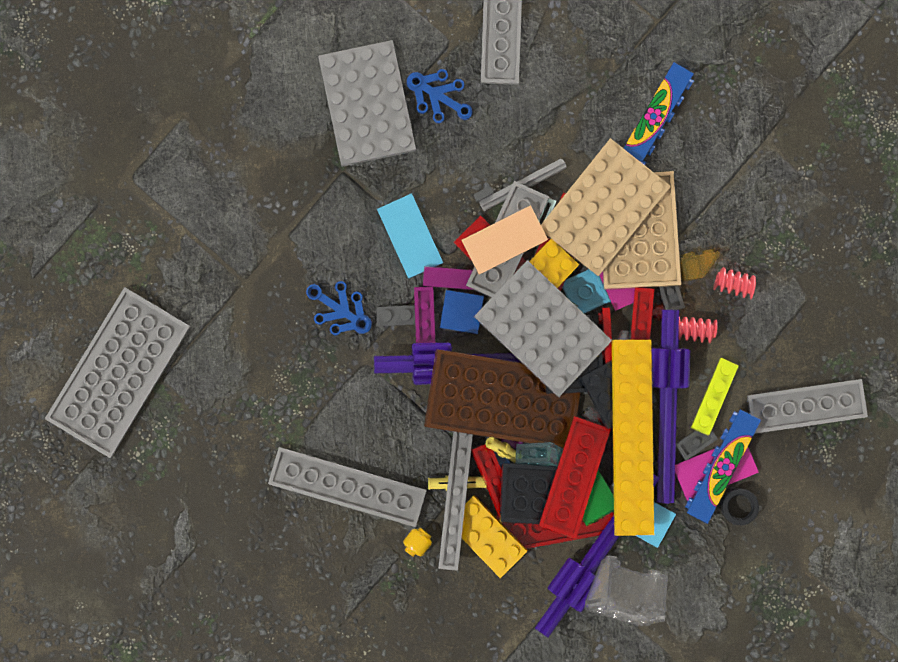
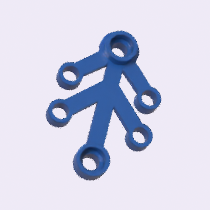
[407,69,472,124]
[306,281,372,335]

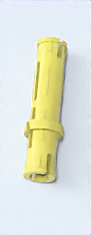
[428,475,486,491]

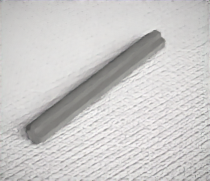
[479,159,566,211]

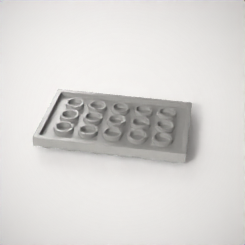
[318,40,416,167]
[474,260,612,397]

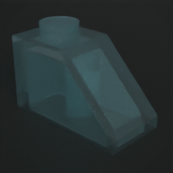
[515,442,561,467]

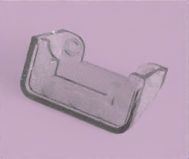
[585,556,668,625]

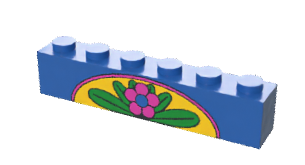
[623,62,694,165]
[685,409,761,524]

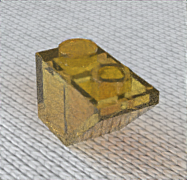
[680,249,720,282]

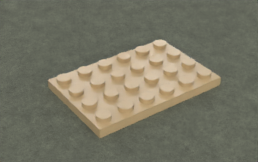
[541,138,670,276]
[603,171,681,290]

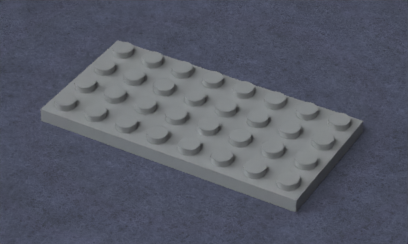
[45,287,191,458]

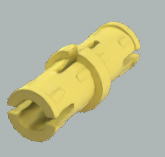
[485,437,522,463]

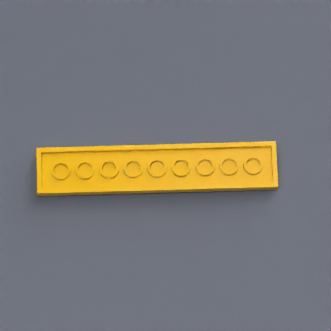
[612,340,654,536]

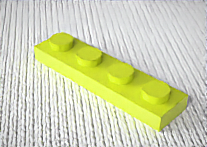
[691,358,738,435]

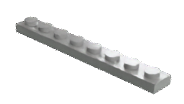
[438,431,473,571]

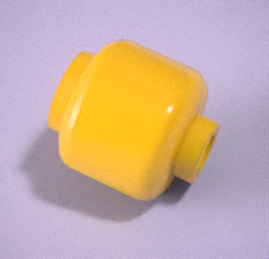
[403,528,432,557]

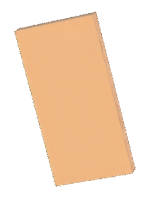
[462,205,548,275]

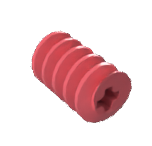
[713,267,756,300]
[679,317,717,343]

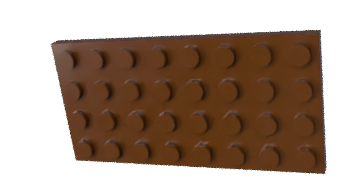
[424,349,580,448]

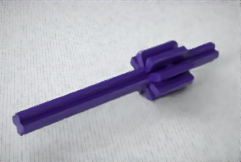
[651,310,690,504]
[374,343,522,385]
[535,474,660,638]

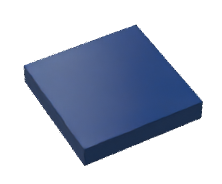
[440,290,484,334]

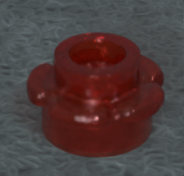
[652,303,664,321]

